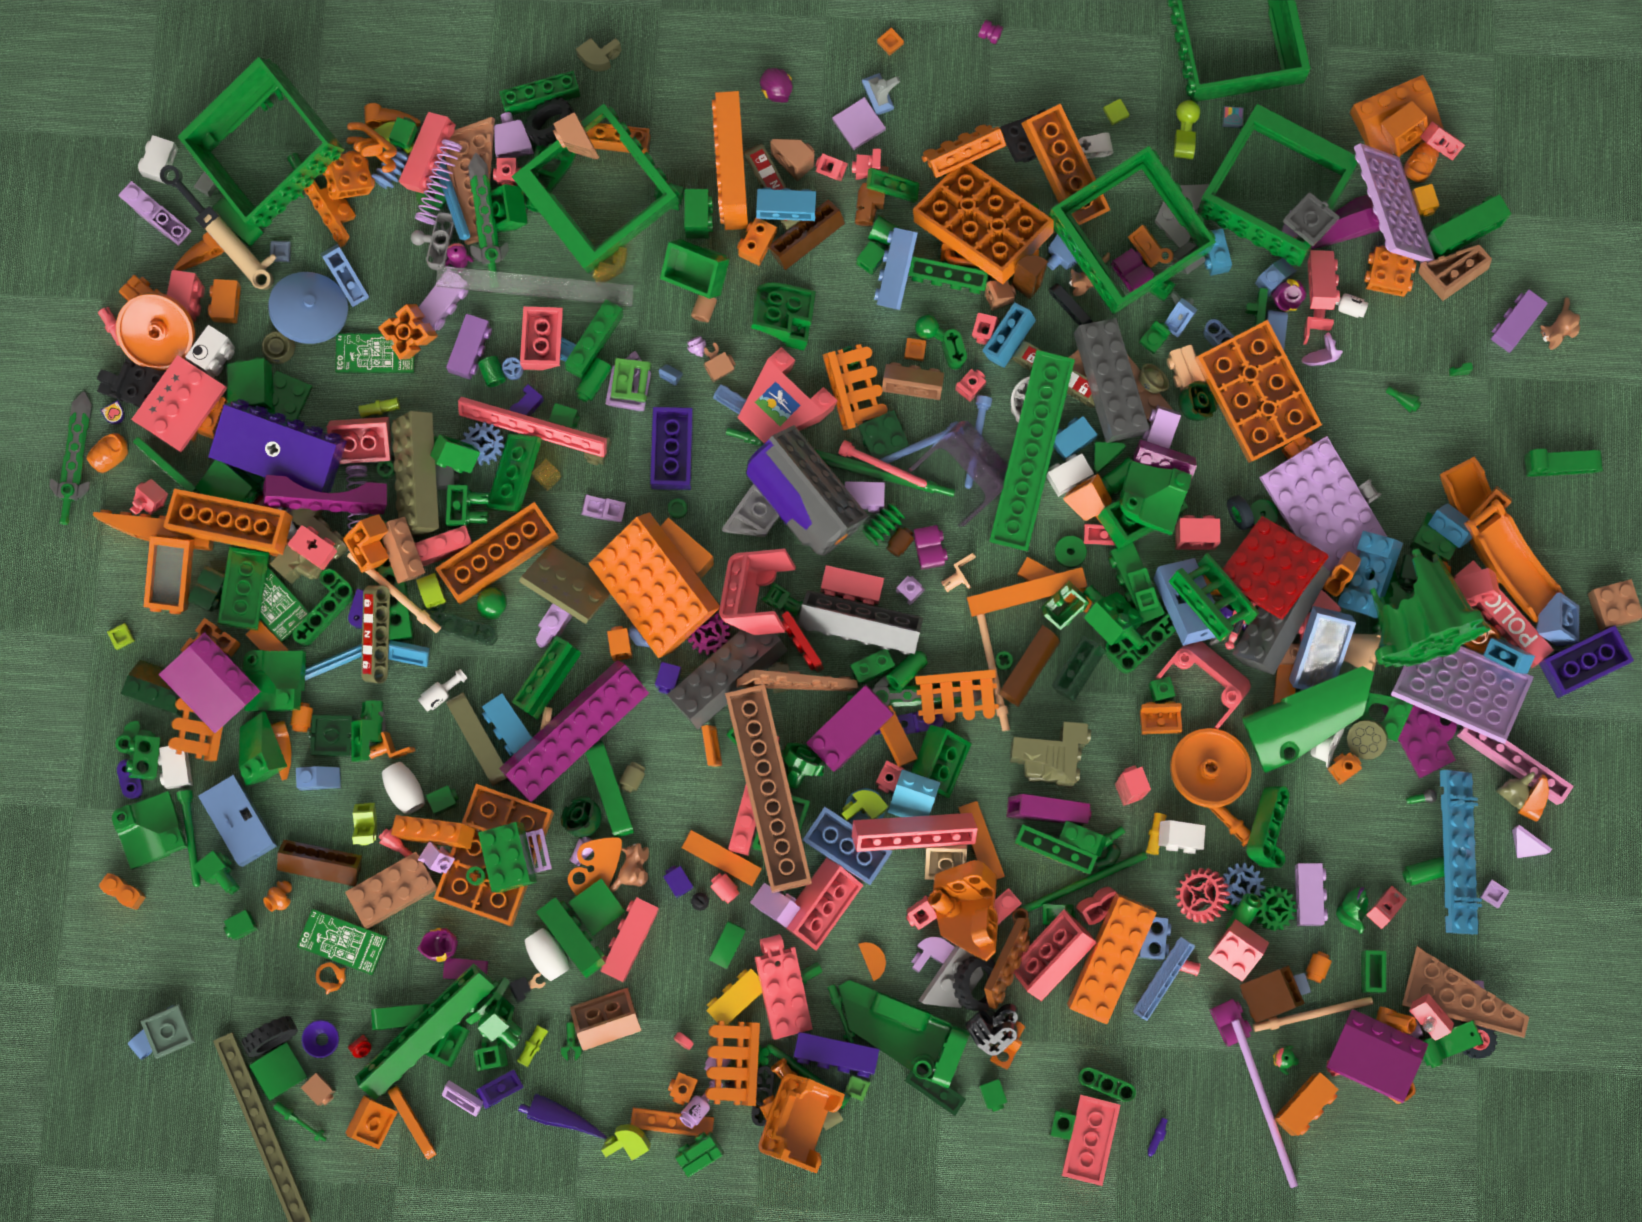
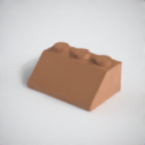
[553,112,599,159]
[882,362,944,400]
[570,987,641,1051]

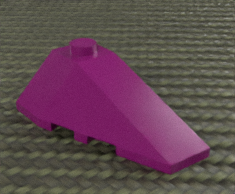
[1311,195,1381,250]

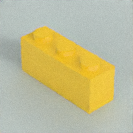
[706,969,762,1025]

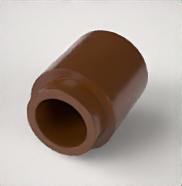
[886,527,914,557]

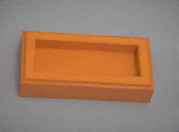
[701,725,722,767]

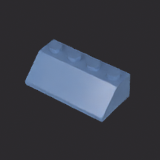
[874,228,918,310]
[802,807,892,885]

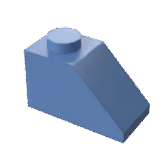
[1255,258,1297,297]
[296,766,341,791]

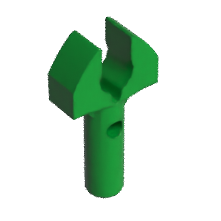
[561,1021,582,1061]

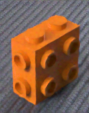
[323,151,375,200]
[1364,246,1417,297]

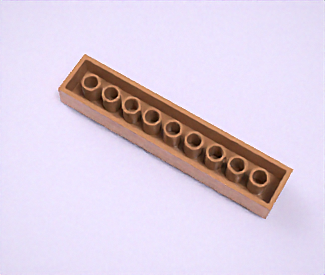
[725,684,812,893]

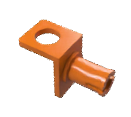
[369,731,416,759]
[990,1021,1025,1070]

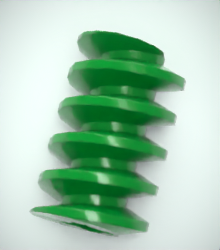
[862,503,905,546]

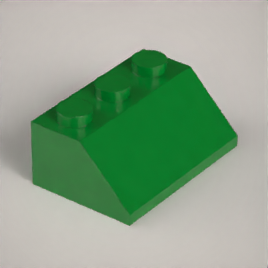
[911,725,972,799]

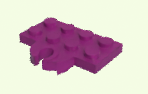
[1381,699,1457,779]

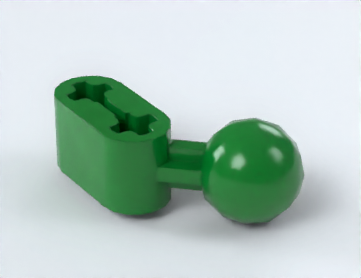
[915,314,967,370]

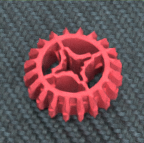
[1175,868,1230,923]

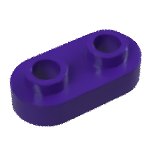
[117,759,143,799]

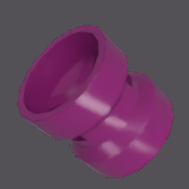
[978,19,1004,45]

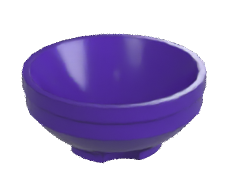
[302,1020,339,1058]

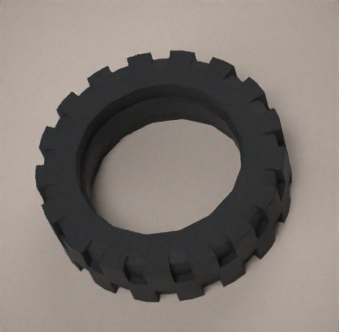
[524,98,576,146]
[953,956,996,1011]
[241,1016,298,1057]

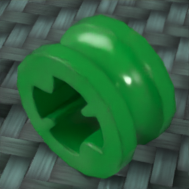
[377,461,395,479]
[995,651,1013,670]
[466,866,485,885]

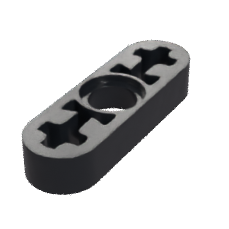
[1048,283,1093,326]
[751,1066,774,1126]

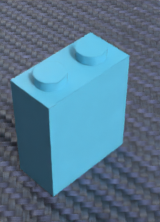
[888,769,940,817]

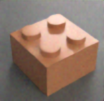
[1588,579,1642,631]

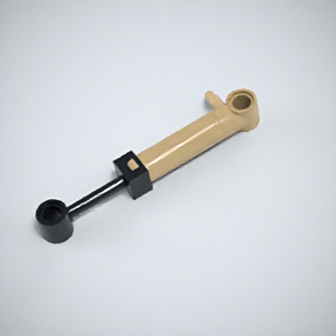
[160,165,276,290]

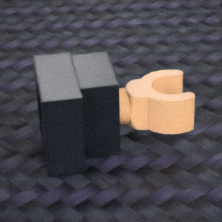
[508,973,546,1004]

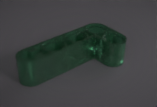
[422,599,497,646]

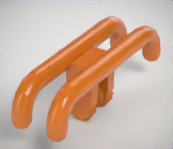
[346,122,397,173]

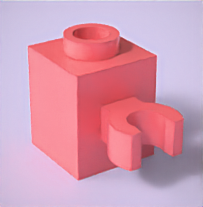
[130,479,168,515]

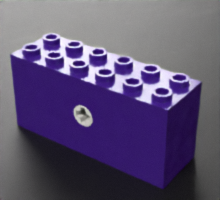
[208,399,347,493]

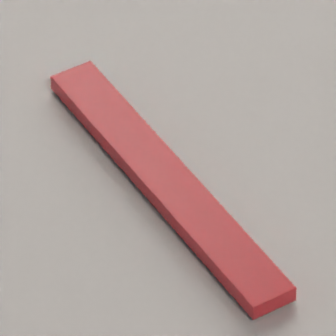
[458,397,607,457]

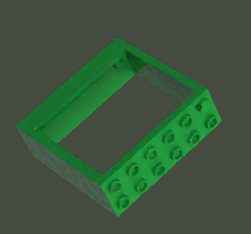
[1167,0,1311,102]
[177,57,345,228]
[511,104,680,274]
[1197,104,1358,267]
[1049,146,1216,315]

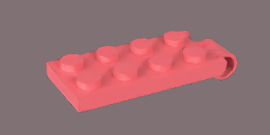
[755,934,813,1040]

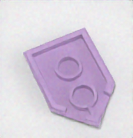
[605,351,651,411]

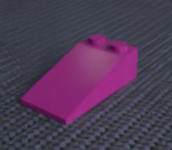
[807,685,894,772]

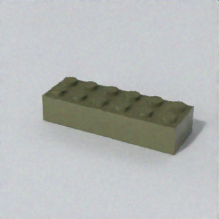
[391,411,439,537]

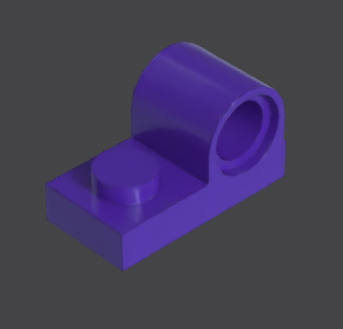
[476,1070,524,1109]

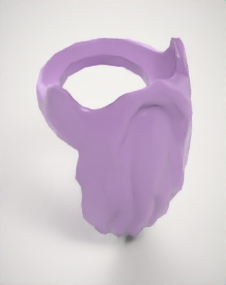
[1302,332,1343,366]

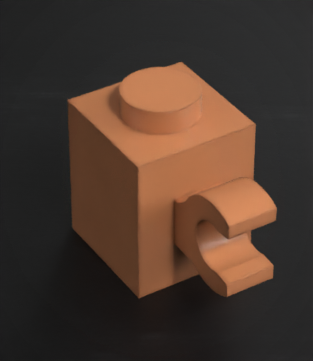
[704,342,736,382]

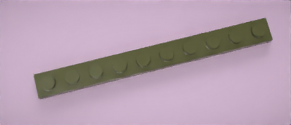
[213,1032,312,1222]

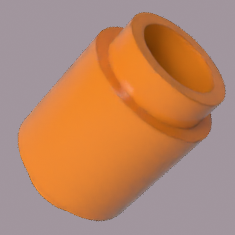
[290,702,313,732]
[1306,951,1332,983]

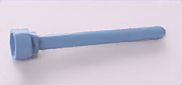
[965,395,992,489]
[879,421,963,463]

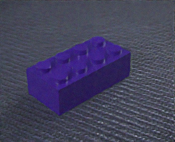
[650,407,693,490]
[1539,626,1634,699]
[794,1032,880,1078]

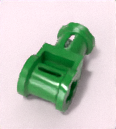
[761,583,803,618]

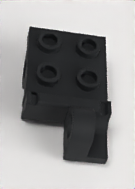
[1000,109,1069,163]
[97,359,165,408]

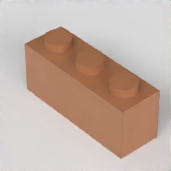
[382,517,425,584]

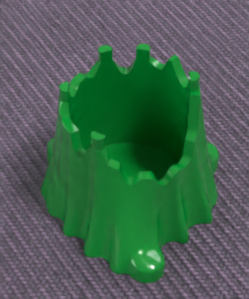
[1370,549,1491,667]

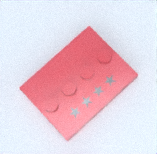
[131,355,227,452]

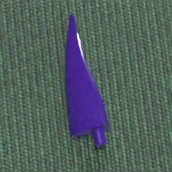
[518,1094,607,1140]

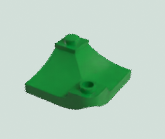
[751,282,816,351]
[1119,461,1192,535]
[243,650,306,712]
[112,791,188,870]

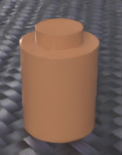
[691,295,717,323]

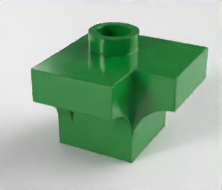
[474,1038,508,1071]

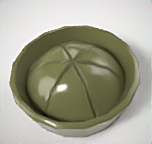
[262,330,295,364]
[1138,363,1169,394]

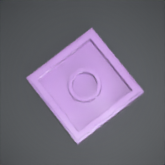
[832,97,886,150]

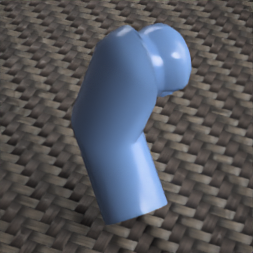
[629,625,651,648]

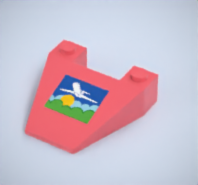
[738,347,837,444]

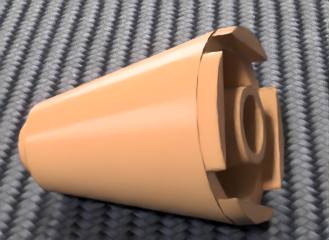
[1344,634,1381,671]

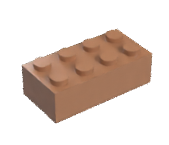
[345,852,438,929]

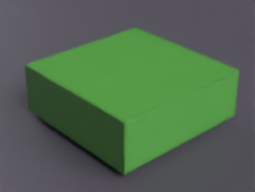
[845,1075,871,1102]

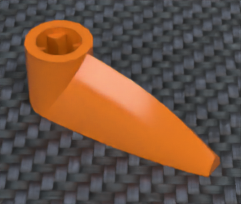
[364,103,421,129]
[174,232,225,271]
[271,720,291,781]
[1518,774,1549,822]

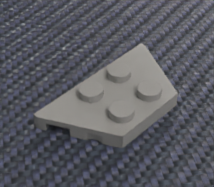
[1155,184,1209,248]
[722,484,780,537]
[918,945,984,1008]

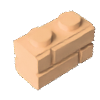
[1167,345,1206,391]

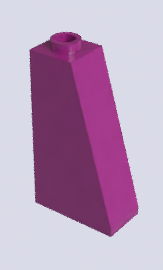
[1006,794,1092,825]

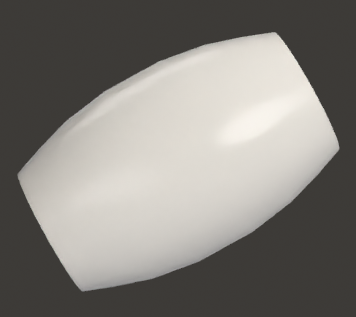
[382,762,425,815]
[524,928,570,981]

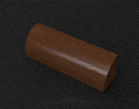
[768,199,845,270]
[1012,255,1048,299]
[998,625,1060,707]
[277,839,362,886]

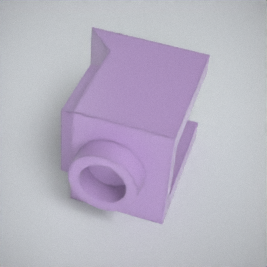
[896,576,925,605]
[418,841,455,873]

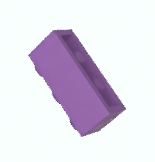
[1491,290,1548,353]
[446,314,492,380]

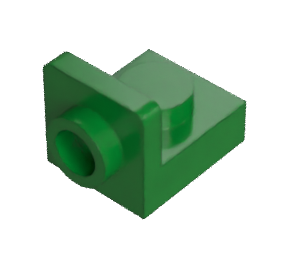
[1139,320,1171,354]
[1043,904,1075,925]

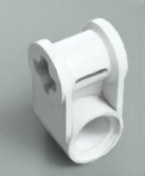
[1078,133,1113,159]

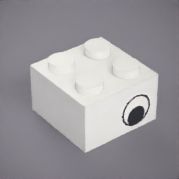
[185,325,235,378]

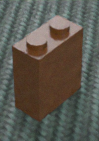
[1240,965,1305,1023]

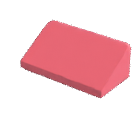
[1084,524,1115,545]

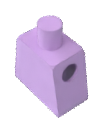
[494,113,534,158]

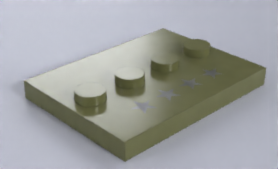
[519,545,611,624]

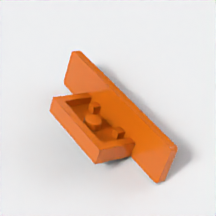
[304,180,356,247]

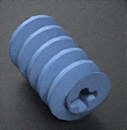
[371,147,409,189]

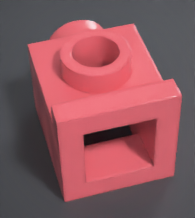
[815,153,848,181]
[972,313,1000,345]
[955,369,986,402]
[875,761,905,794]
[906,895,937,930]

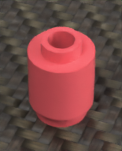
[710,873,740,903]

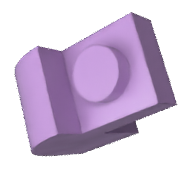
[912,937,955,973]

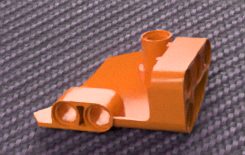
[928,860,998,961]

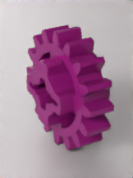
[688,614,730,656]

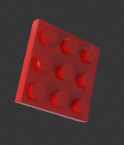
[781,611,824,673]

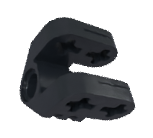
[966,1004,1018,1056]

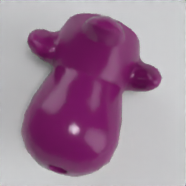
[445,243,473,273]

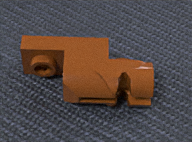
[855,166,889,226]

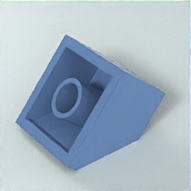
[1537,593,1579,647]

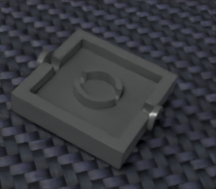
[1283,192,1339,246]

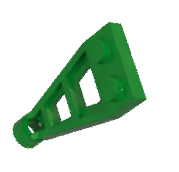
[525,144,577,213]
[1358,693,1413,742]

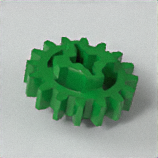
[1256,886,1297,931]

